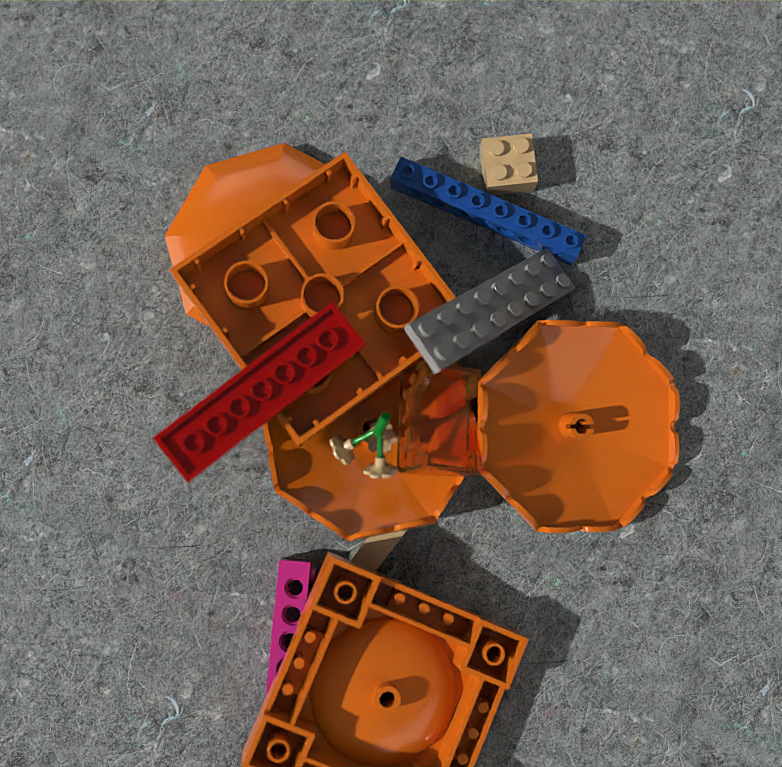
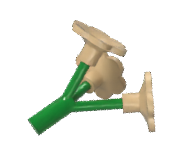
[330,412,398,478]

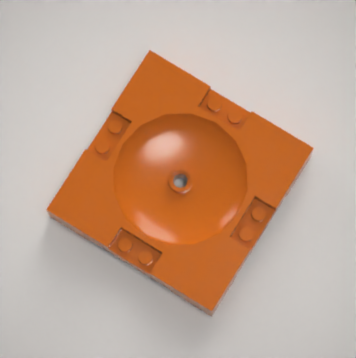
[241,551,529,767]

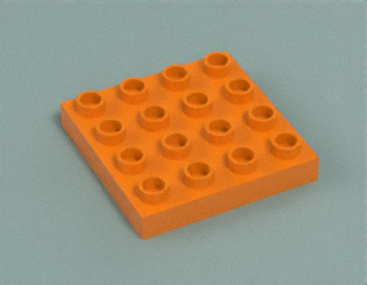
[169,152,456,448]

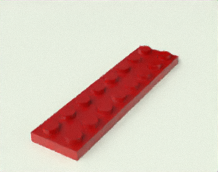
[153,302,366,483]

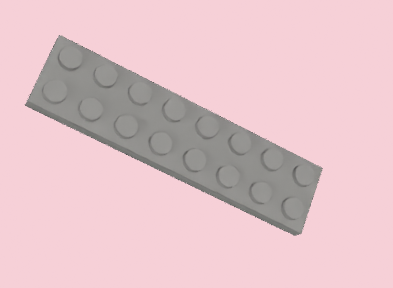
[404,249,576,374]

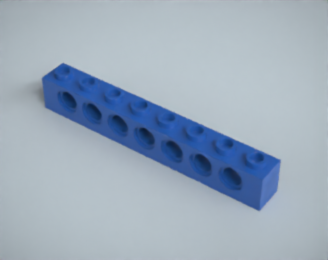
[390,156,587,265]

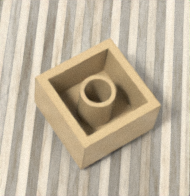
[479,133,538,196]

